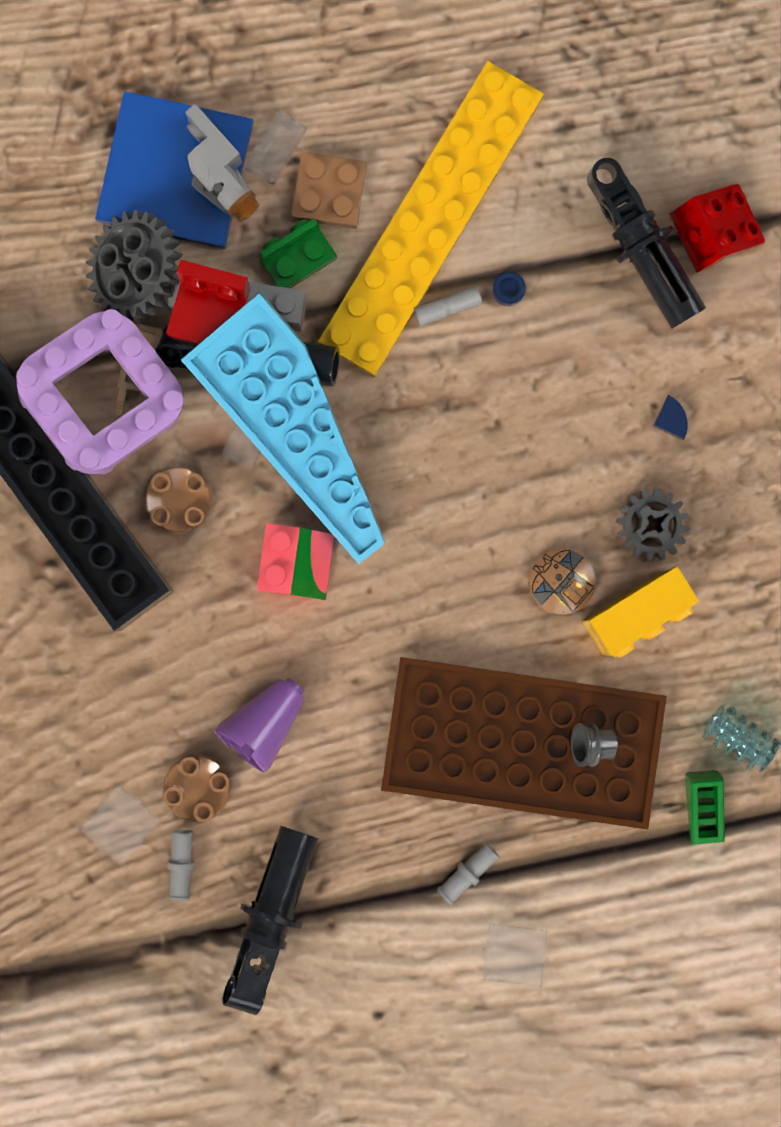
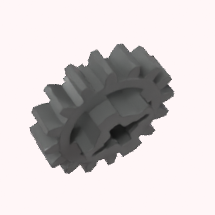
[615,488,690,561]

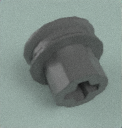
[571,723,618,767]

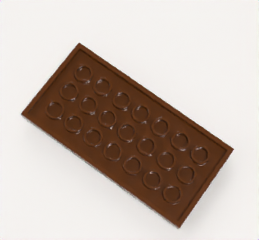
[381,657,667,830]

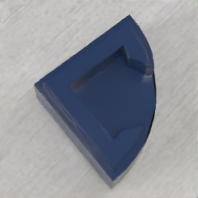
[653,395,688,440]

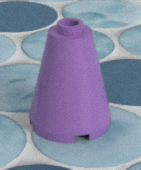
[214,678,305,773]

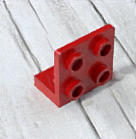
[669,184,765,273]
[166,259,250,344]

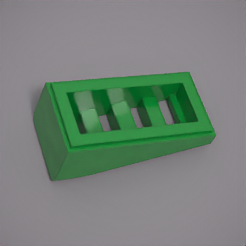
[685,770,725,845]

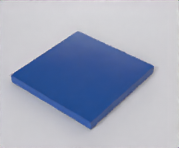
[95,91,254,249]

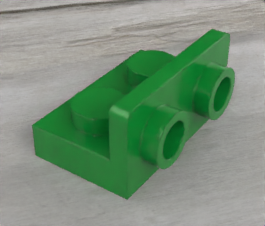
[259,218,338,288]

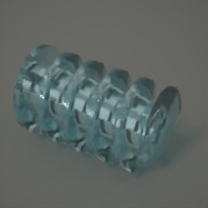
[702,704,781,772]

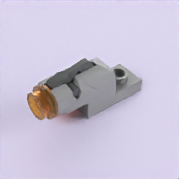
[185,104,259,222]

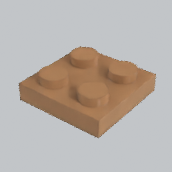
[291,152,367,229]

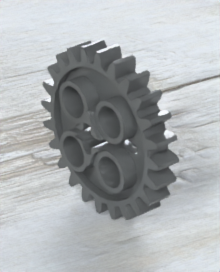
[86,210,183,321]

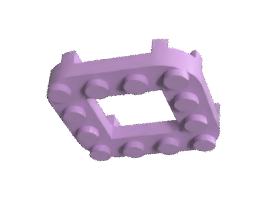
[16,309,183,475]

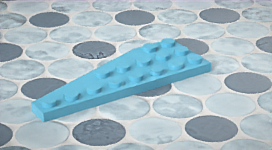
[181,292,385,564]

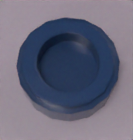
[492,271,526,307]

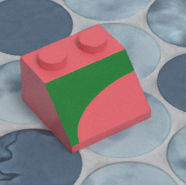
[257,523,334,600]

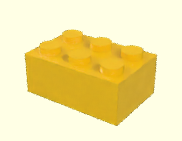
[582,566,700,658]

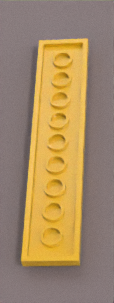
[318,61,544,377]

